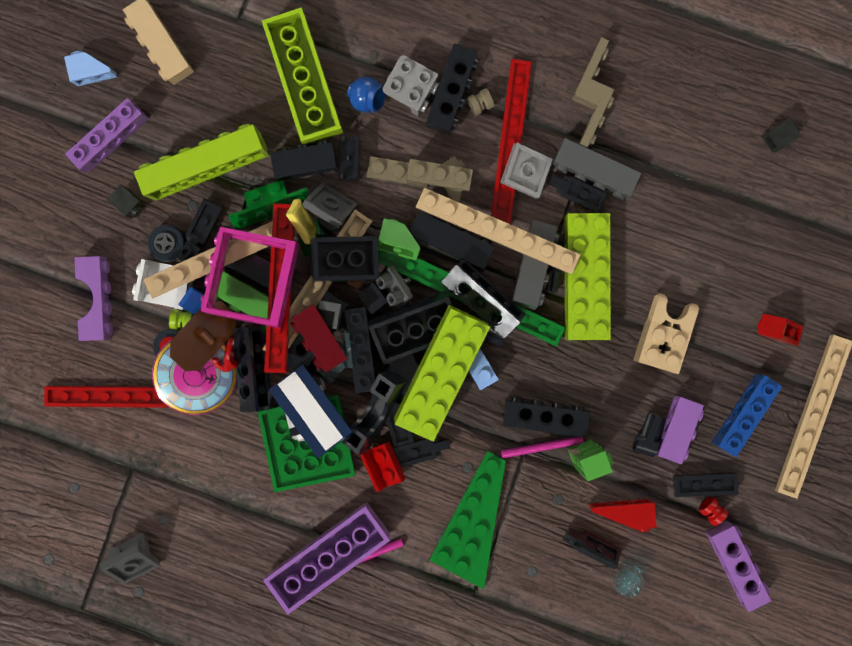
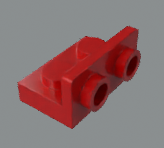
[360,441,406,492]

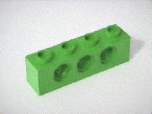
[567,439,614,482]

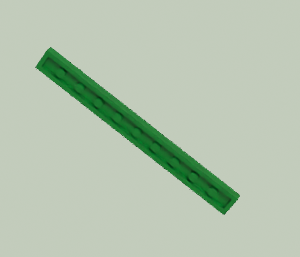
[377,239,565,347]

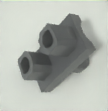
[376,266,413,308]

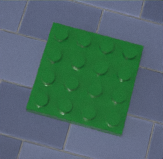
[257,394,356,493]

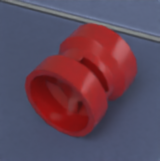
[698,496,728,526]

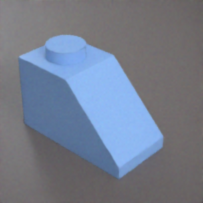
[64,51,117,86]

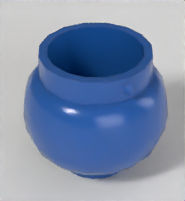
[348,76,386,113]

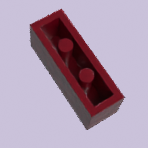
[290,304,347,373]

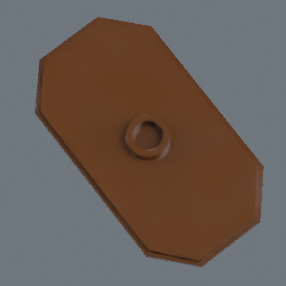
[170,301,236,372]

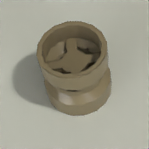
[467,88,495,116]

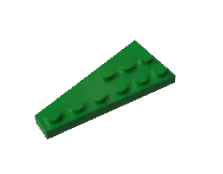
[429,450,506,589]

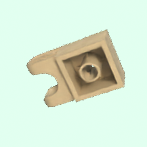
[633,293,699,374]

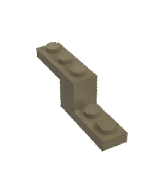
[572,37,614,148]
[366,156,473,192]

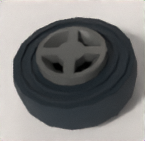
[147,225,186,262]

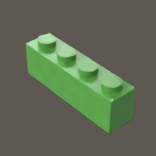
[216,270,268,329]

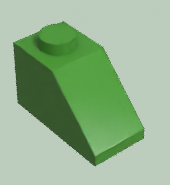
[377,219,420,260]

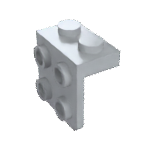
[383,55,440,117]

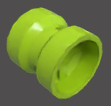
[169,309,195,329]

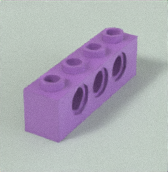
[65,98,149,173]
[705,521,771,612]

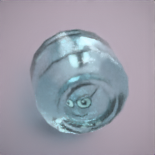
[614,565,645,598]

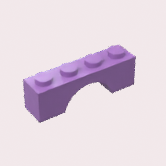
[74,256,113,341]

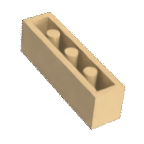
[123,0,194,85]

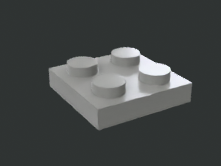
[500,143,553,198]

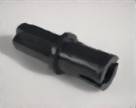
[546,266,564,293]

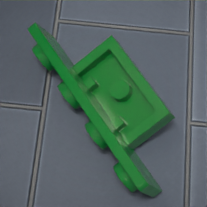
[229,179,310,230]

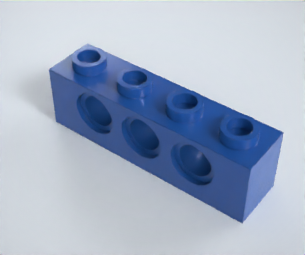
[711,374,782,457]

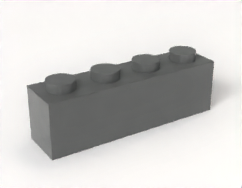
[552,138,641,200]
[511,220,559,310]

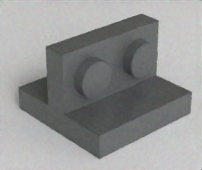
[302,182,358,235]
[100,533,160,584]

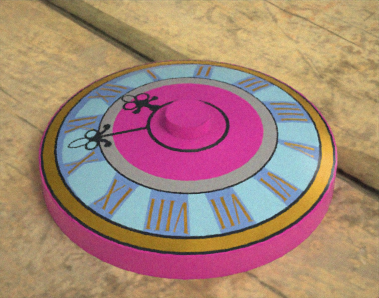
[152,338,237,415]

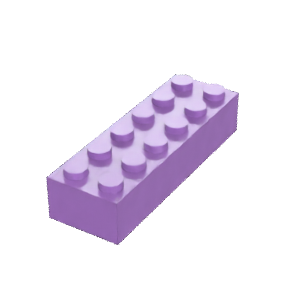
[263,502,391,614]

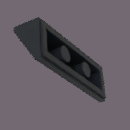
[225,253,270,291]

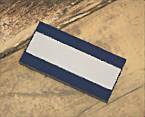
[269,365,353,458]

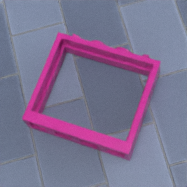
[201,227,299,328]

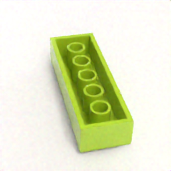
[262,7,343,145]
[134,124,270,201]
[564,213,611,340]
[394,305,490,442]

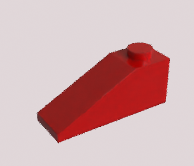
[588,499,657,532]

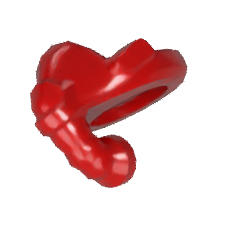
[211,337,239,372]

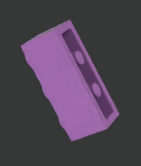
[656,395,704,464]

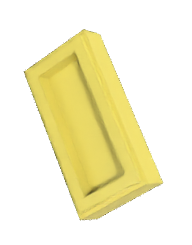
[286,199,317,244]

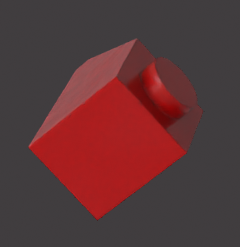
[757,314,804,346]

